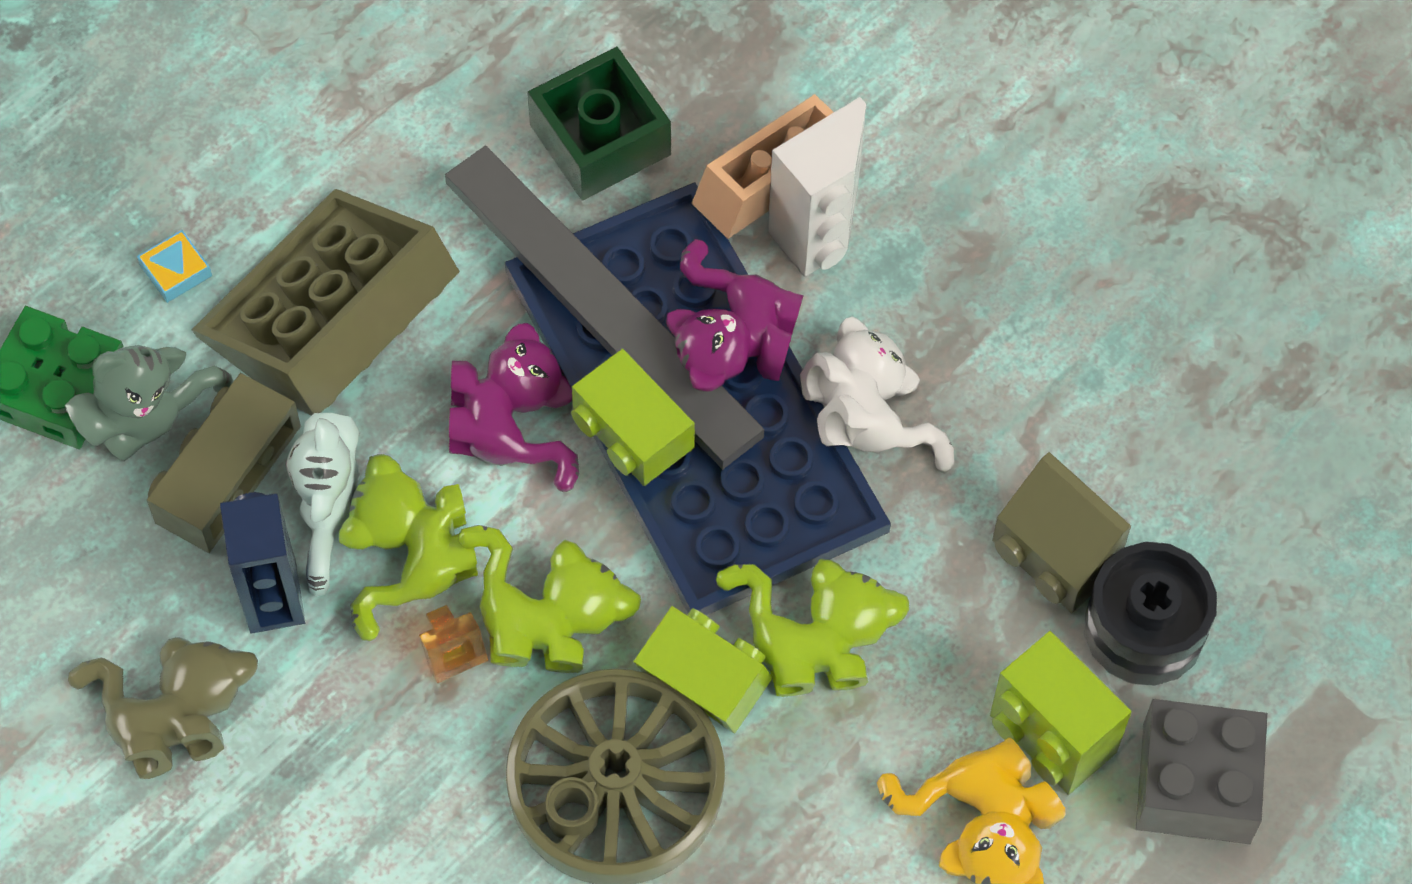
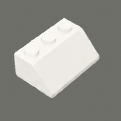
[768,97,866,277]

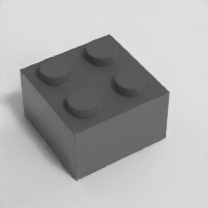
[1136,699,1268,844]

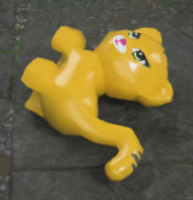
[877,737,1066,884]

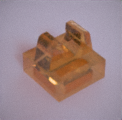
[419,605,488,683]

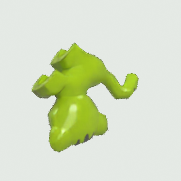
[339,454,478,641]
[458,525,641,673]
[715,559,909,697]

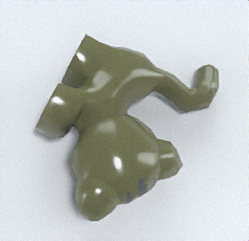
[68,637,258,779]

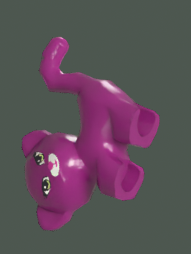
[666,239,804,392]
[449,323,579,493]

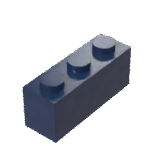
[220,492,306,634]

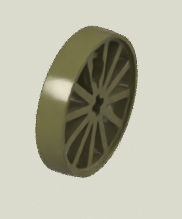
[506,669,725,884]

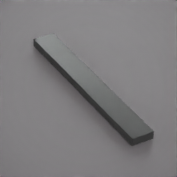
[445,145,764,470]

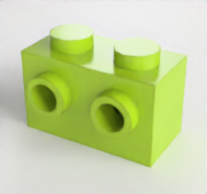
[571,348,695,486]
[633,606,773,734]

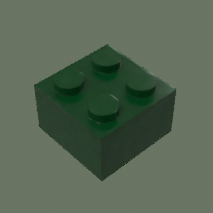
[527,46,671,201]

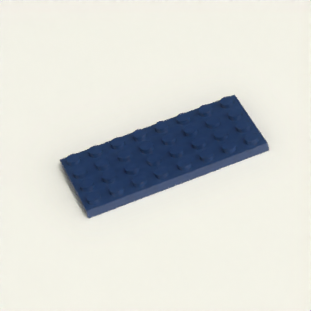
[505,182,891,616]

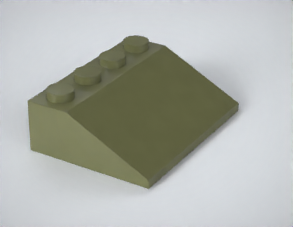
[192,189,460,416]

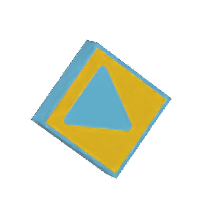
[137,230,212,303]

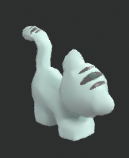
[286,413,360,597]

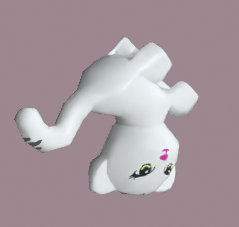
[800,317,954,472]

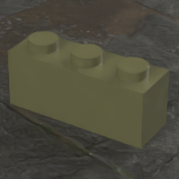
[147,372,301,554]

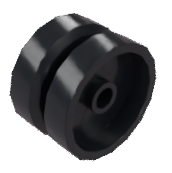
[1084,542,1217,686]

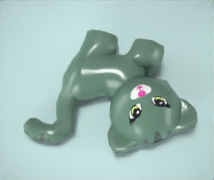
[65,345,233,461]

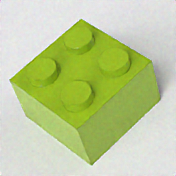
[990,631,1132,795]

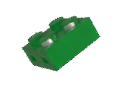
[0,305,124,450]

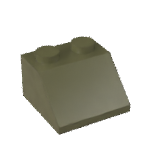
[992,452,1131,614]

